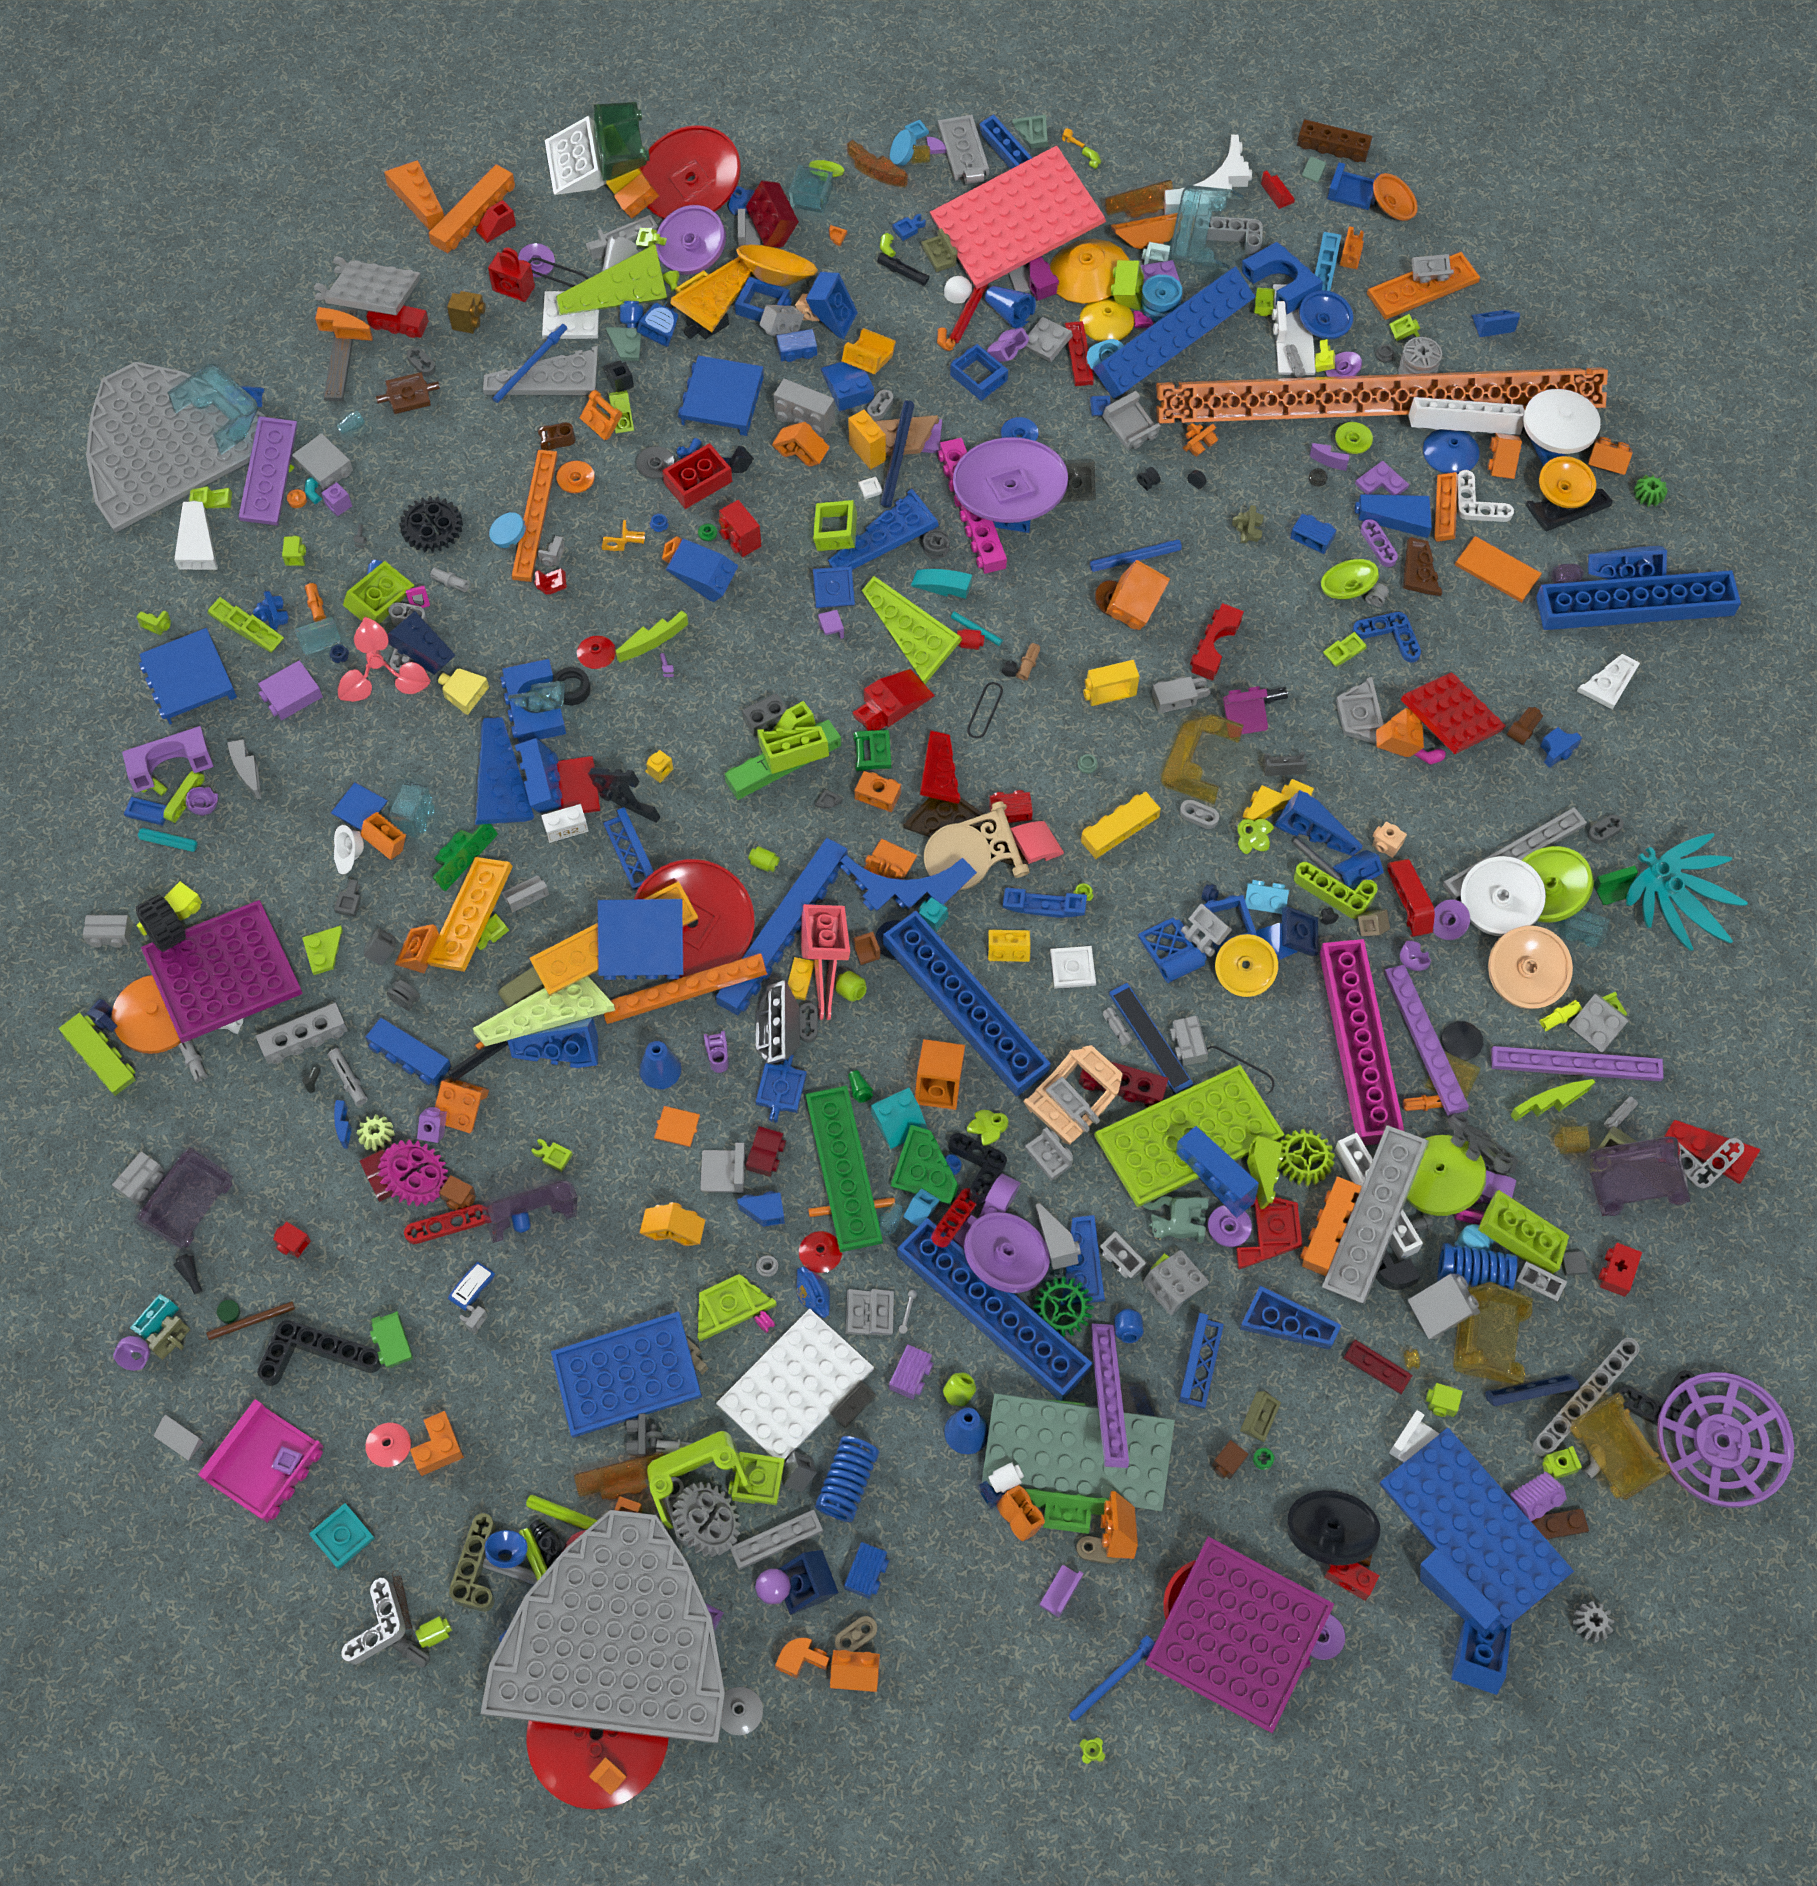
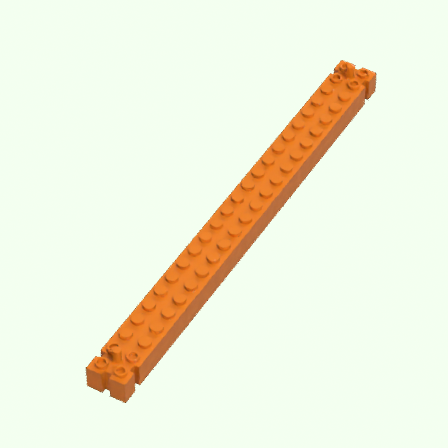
[1156,367,1608,423]

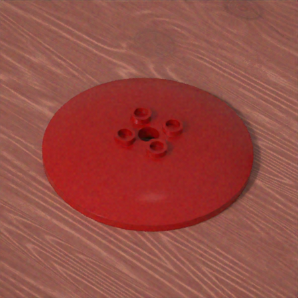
[639,126,741,219]
[633,859,755,980]
[527,1721,669,1810]

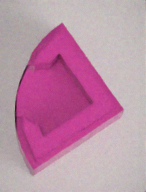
[1134,311,1153,328]

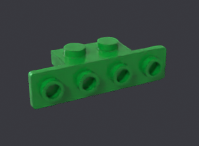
[433,824,498,891]

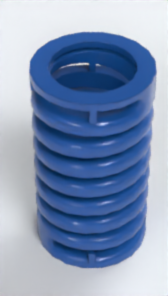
[1437,1243,1517,1294]
[815,1436,880,1522]

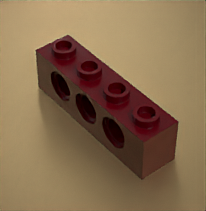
[1079,1061,1169,1107]

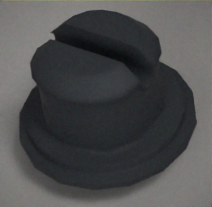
[1002,661,1019,677]
[1321,907,1339,925]

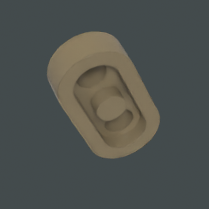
[1076,1536,1121,1564]
[835,1616,877,1652]

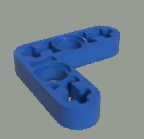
[1352,612,1421,663]

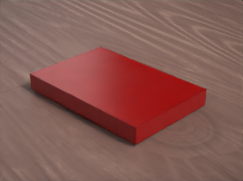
[557,756,601,813]

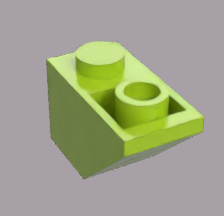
[608,390,634,433]
[773,701,816,731]

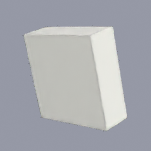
[858,477,883,499]

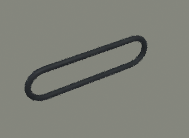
[528,257,588,287]
[967,682,1003,738]

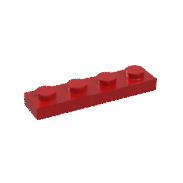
[1065,321,1094,386]

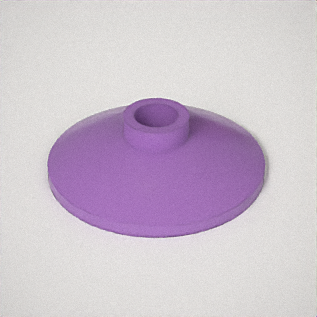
[518,243,555,277]
[1325,352,1362,377]
[1433,900,1470,940]
[1208,1205,1252,1247]
[1310,1614,1345,1660]

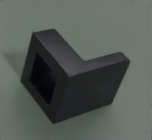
[722,446,754,473]

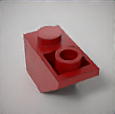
[476,200,516,243]

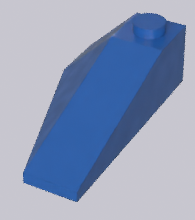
[1588,546,1667,580]
[507,1017,598,1068]

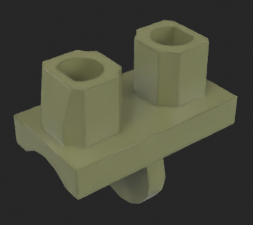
[1232,505,1264,543]
[146,1316,191,1360]

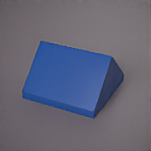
[1472,309,1520,337]

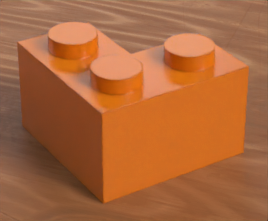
[772,422,829,467]
[1488,433,1522,479]
[1376,708,1424,757]
[410,1411,464,1476]

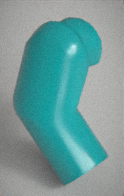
[304,477,322,504]

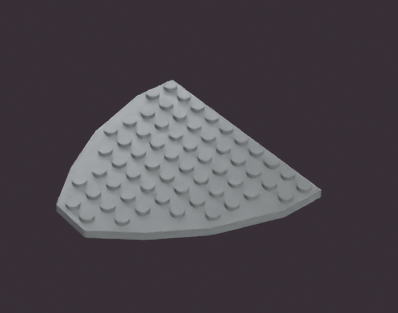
[86,362,265,533]
[481,1510,725,1744]

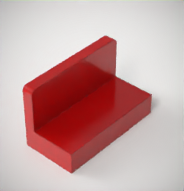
[1261,170,1295,209]

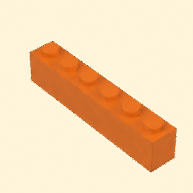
[429,164,515,253]

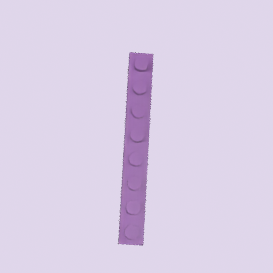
[1384,965,1469,1116]
[1491,1046,1663,1081]
[1090,1324,1129,1468]

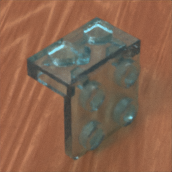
[508,681,566,712]

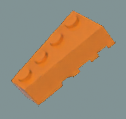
[1300,1176,1362,1277]

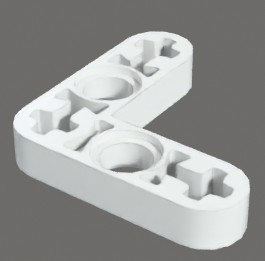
[1457,470,1514,522]

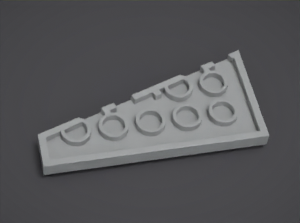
[483,346,599,395]

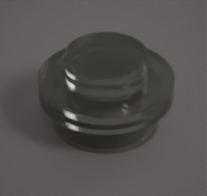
[1308,468,1328,487]

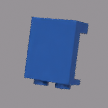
[1327,162,1380,210]

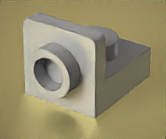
[538,536,565,566]

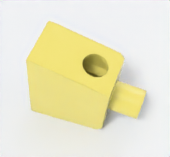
[438,669,489,715]

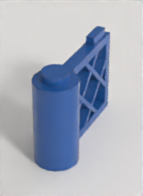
[1138,917,1207,983]

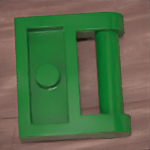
[853,730,891,771]

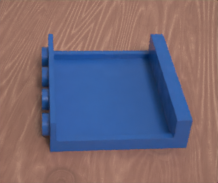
[678,355,764,436]
[139,628,237,725]
[598,899,684,980]

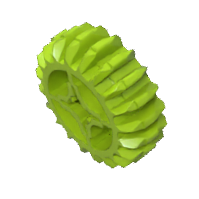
[1278,1128,1335,1186]

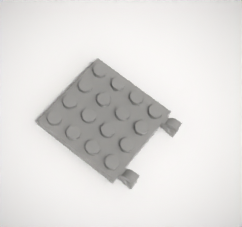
[314,256,420,315]

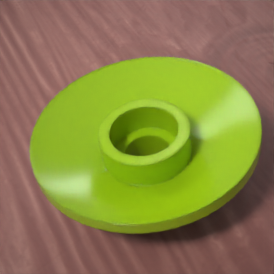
[809,160,844,180]
[1335,422,1373,454]

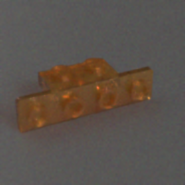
[1105,180,1173,218]
[574,1452,664,1500]

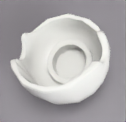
[944,276,972,303]

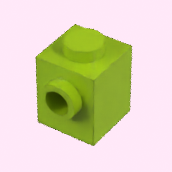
[1425,1383,1463,1417]

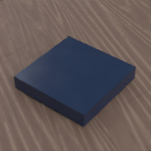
[1282,906,1319,956]

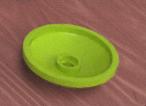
[1321,559,1379,600]

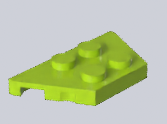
[698,1274,777,1342]

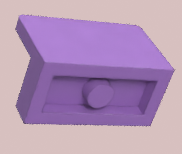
[1039,1565,1084,1618]

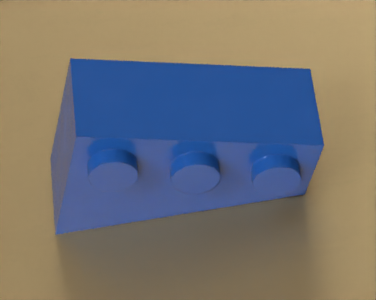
[515,738,562,813]

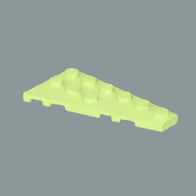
[473,976,615,1046]

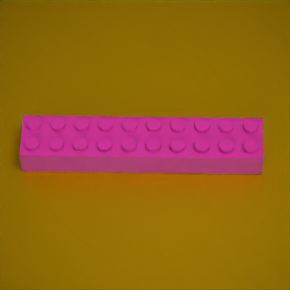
[1319,939,1405,1145]

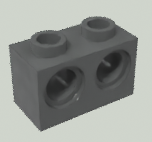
[742,693,787,737]

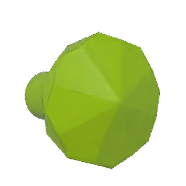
[663,271,680,291]

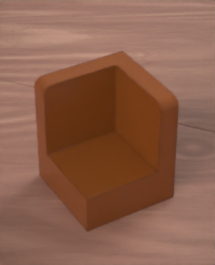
[853,932,880,965]

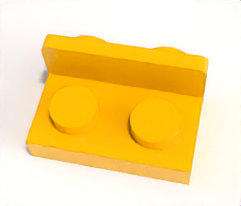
[988,930,1030,962]

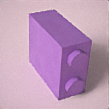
[258,660,323,721]

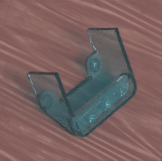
[1170,185,1244,269]
[167,364,258,455]

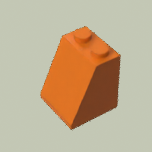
[1106,560,1170,630]
[915,1039,965,1110]

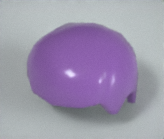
[186,787,218,816]
[1400,941,1431,971]
[113,1336,150,1371]
[755,1569,791,1605]

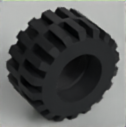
[136,894,186,952]

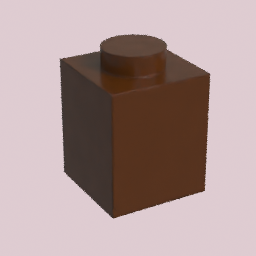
[1212,1440,1249,1479]

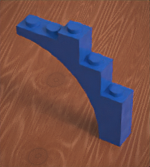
[840,855,977,912]

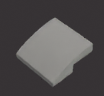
[845,1289,894,1335]

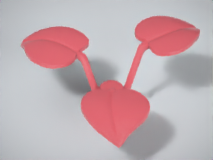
[338,617,431,702]

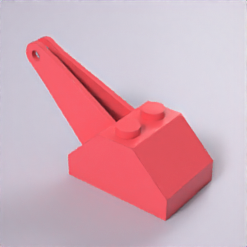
[801,904,850,1020]

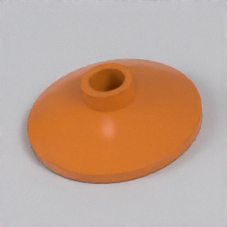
[556,461,595,493]

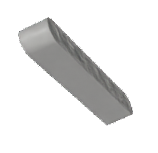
[1532,1338,1640,1457]

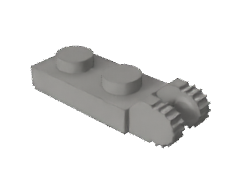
[1046,1077,1100,1132]

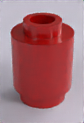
[957,629,985,650]

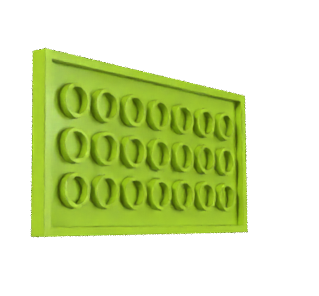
[1094,1065,1285,1208]

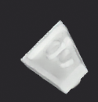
[1577,654,1640,710]

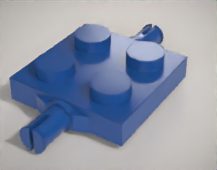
[756,1055,807,1123]

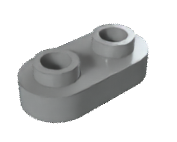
[1180,800,1219,829]

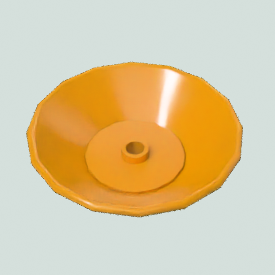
[1050,239,1129,304]
[736,244,818,286]

